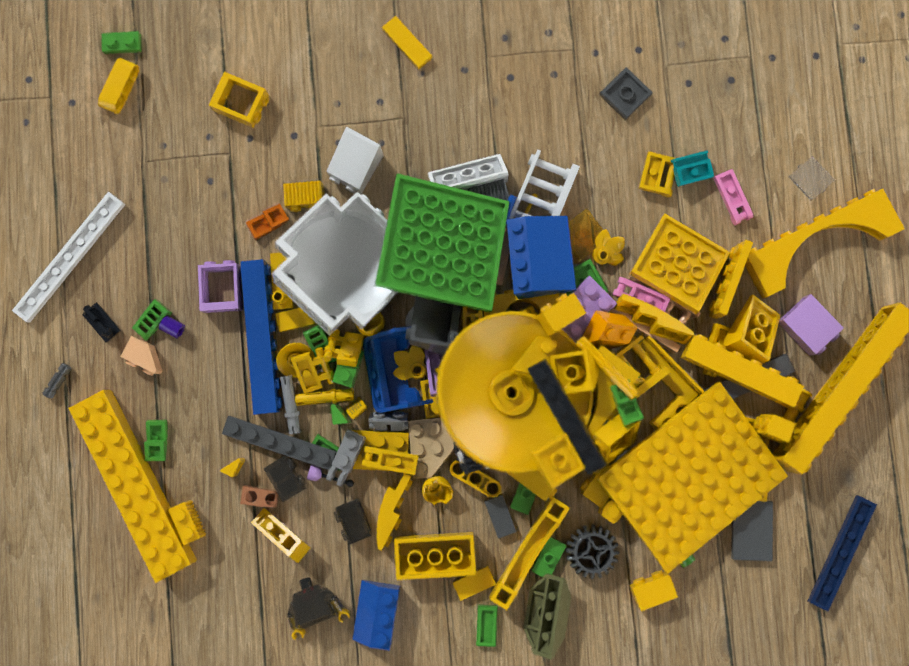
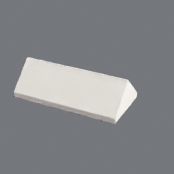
[428,154,509,191]

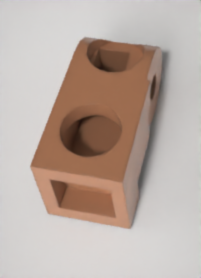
[240,485,279,508]

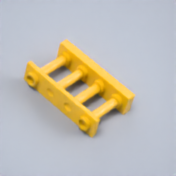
[593,335,670,420]

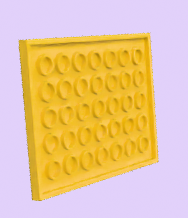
[596,382,788,574]

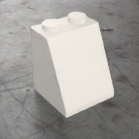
[326,127,383,194]

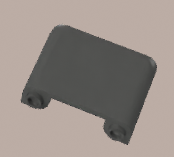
[405,296,461,356]

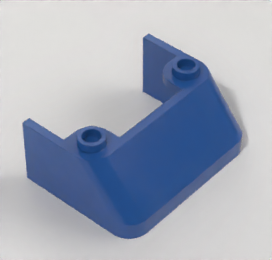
[363,327,433,413]

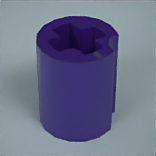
[159,316,185,339]

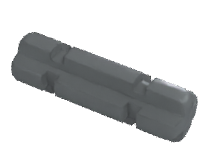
[42,363,72,399]

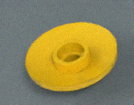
[276,343,315,378]

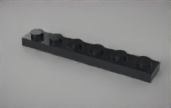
[528,358,607,475]

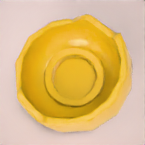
[356,312,385,336]
[422,476,453,505]

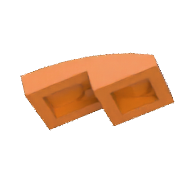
[246,204,289,240]

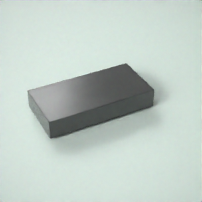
[484,495,516,539]

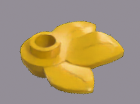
[592,229,625,265]
[393,345,427,380]

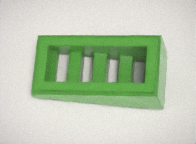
[132,299,172,341]
[303,325,337,368]

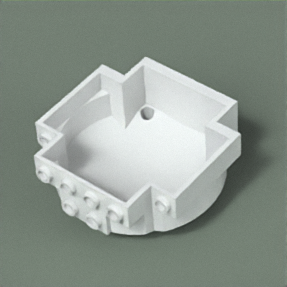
[273,192,398,336]

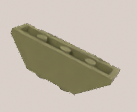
[523,574,571,660]

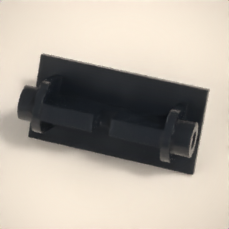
[82,302,121,343]

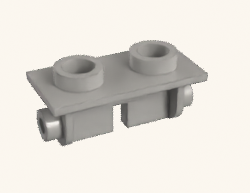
[368,411,409,431]

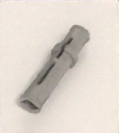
[280,375,301,434]

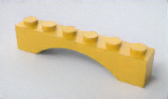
[489,497,570,611]

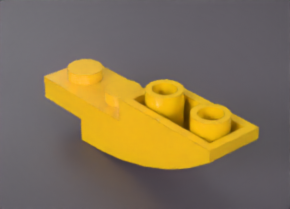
[377,473,413,551]

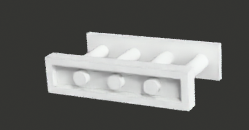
[509,149,580,219]

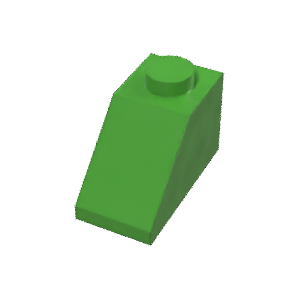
[332,351,364,388]

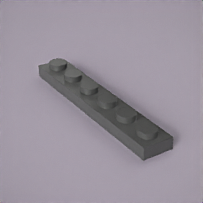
[222,416,337,470]

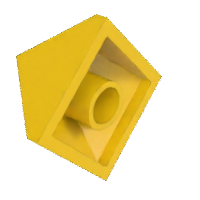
[550,350,599,394]

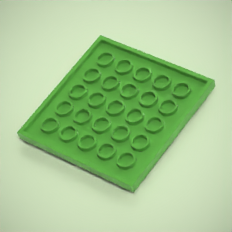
[374,173,509,312]

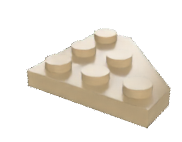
[408,418,455,479]

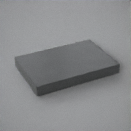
[731,501,773,561]

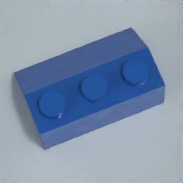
[352,580,400,650]

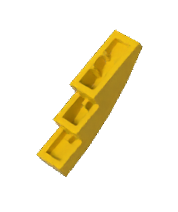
[614,293,694,344]

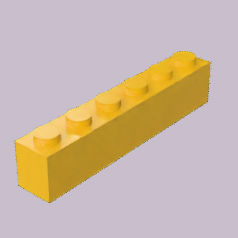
[681,334,804,408]

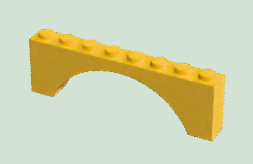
[745,188,905,299]
[507,345,641,501]

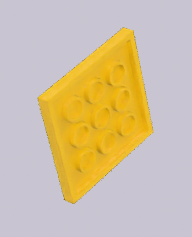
[630,213,730,314]

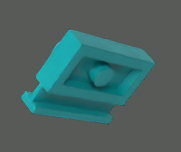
[671,150,714,187]

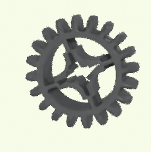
[566,524,620,579]

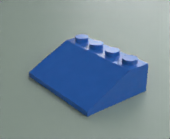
[507,216,576,300]

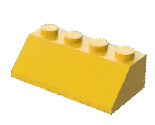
[394,532,476,580]

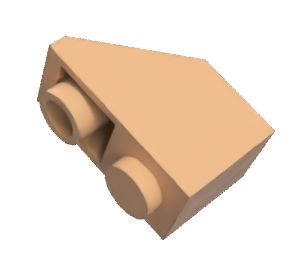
[120,336,162,376]

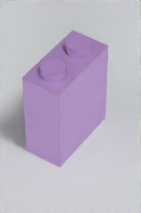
[778,294,844,355]

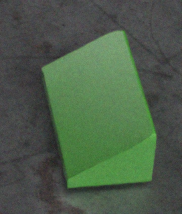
[331,404,353,425]

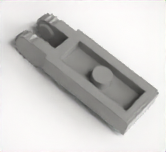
[326,429,366,487]

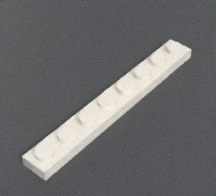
[12,192,126,323]

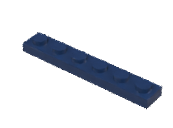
[808,495,877,612]

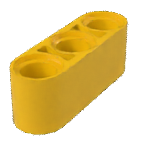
[98,58,139,114]
[450,459,501,498]

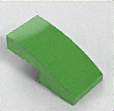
[610,379,644,426]
[144,420,168,461]

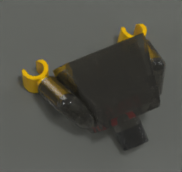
[287,577,350,640]

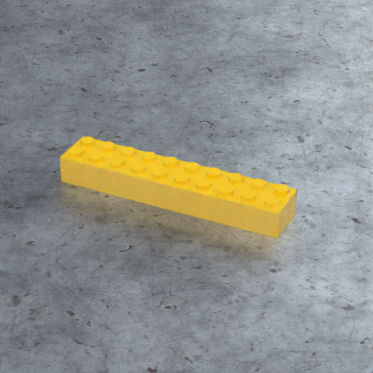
[773,302,909,474]
[68,390,197,583]

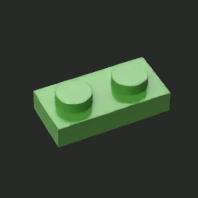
[101,31,141,54]

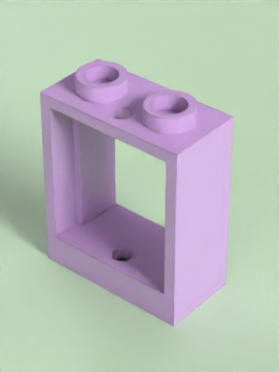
[198,260,243,313]

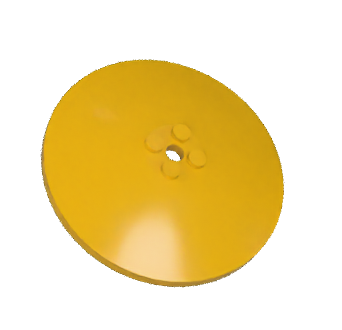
[436,311,593,473]

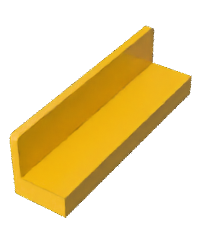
[632,335,705,404]

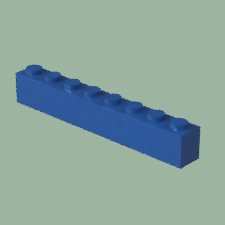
[240,259,283,415]

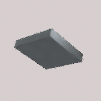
[599,67,653,120]

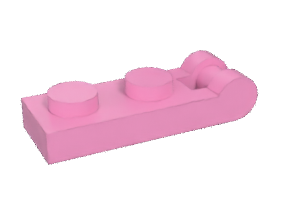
[713,169,753,225]
[612,277,670,312]

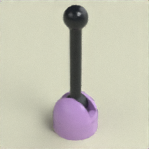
[307,464,354,487]

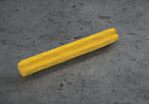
[576,337,639,400]

